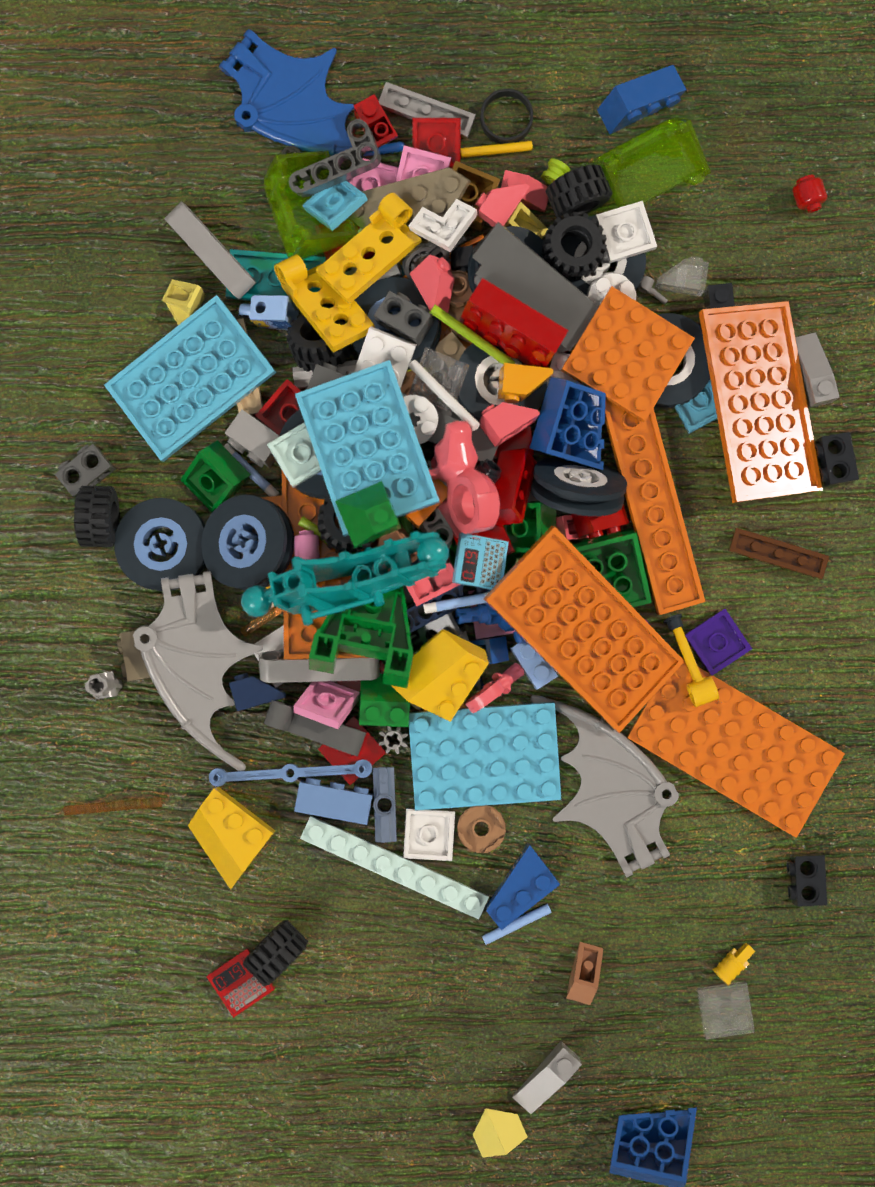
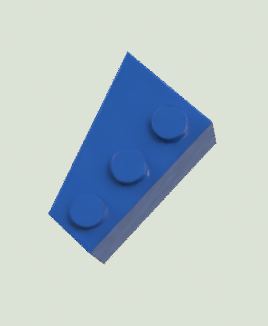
[597,65,687,134]
[485,843,560,931]

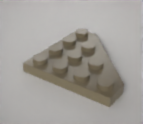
[347,167,471,265]

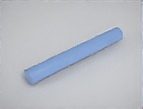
[482,904,552,945]

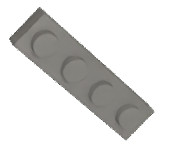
[379,82,476,140]

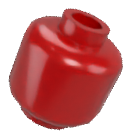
[792,174,828,213]

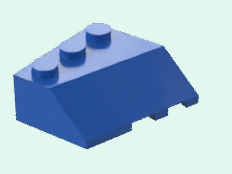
[529,377,606,470]
[609,1108,697,1187]

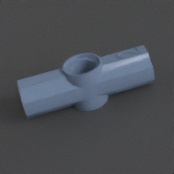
[373,767,397,843]

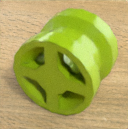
[541,158,571,185]

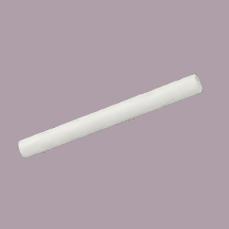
[409,360,480,431]

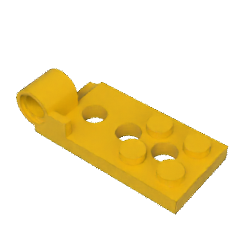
[316,193,422,304]
[274,254,375,353]

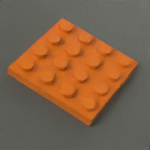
[560,286,695,422]

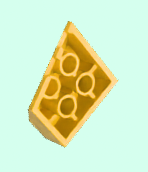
[391,629,489,722]
[188,787,276,890]

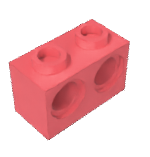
[406,558,461,606]

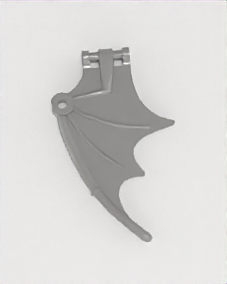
[133,571,263,771]
[530,695,679,878]

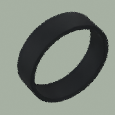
[480,89,533,144]

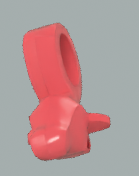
[429,421,500,534]

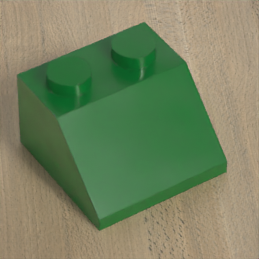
[180,440,251,513]
[503,502,556,553]
[358,674,410,727]

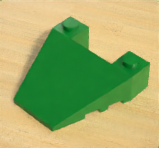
[309,577,413,688]

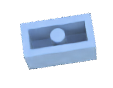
[510,643,558,690]

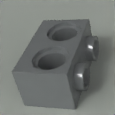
[374,291,434,347]
[55,444,116,498]

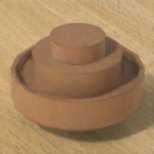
[450,270,473,307]

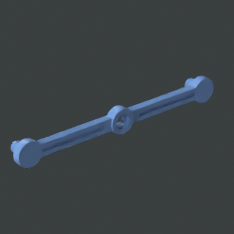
[209,759,372,787]

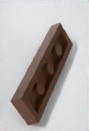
[728,528,830,580]

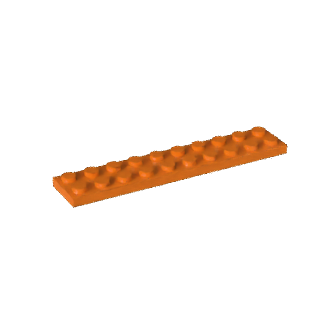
[605,399,705,615]

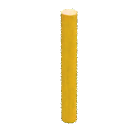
[461,141,533,158]

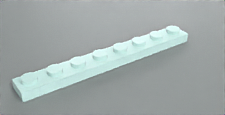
[300,816,489,919]

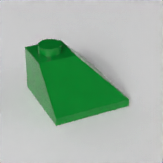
[335,481,402,548]

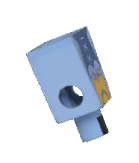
[239,295,299,330]

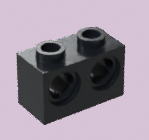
[815,432,859,487]
[786,853,827,906]

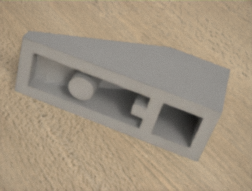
[795,333,839,408]
[512,1041,582,1114]

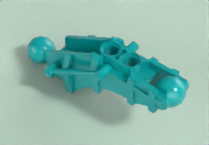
[241,531,449,626]

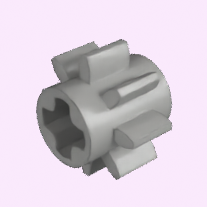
[379,726,408,754]

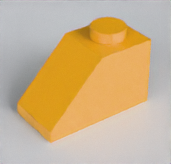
[498,363,553,404]

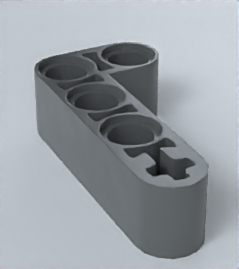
[289,119,381,198]
[263,700,366,756]

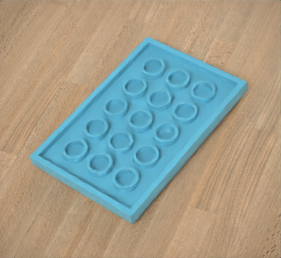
[104,295,276,462]
[295,360,440,536]
[409,702,561,811]

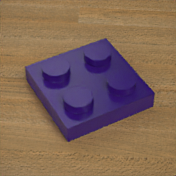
[685,609,752,676]

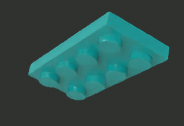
[226,249,326,301]

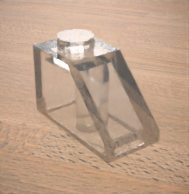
[654,257,709,296]

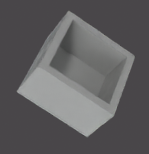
[225,409,279,468]

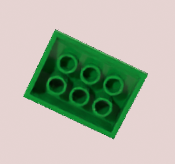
[571,528,652,607]

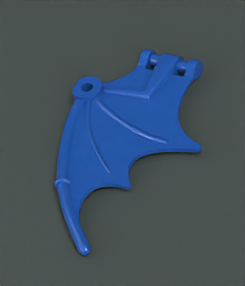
[219,29,406,156]

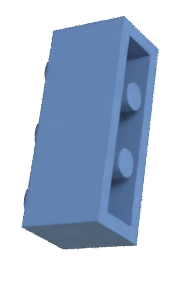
[294,777,373,825]

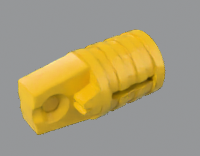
[712,943,755,986]

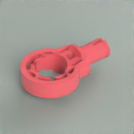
[465,663,524,714]

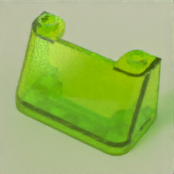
[593,117,711,208]
[264,151,358,259]

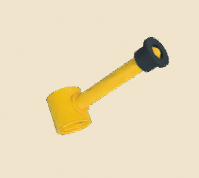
[663,614,719,707]

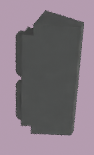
[472,222,599,353]

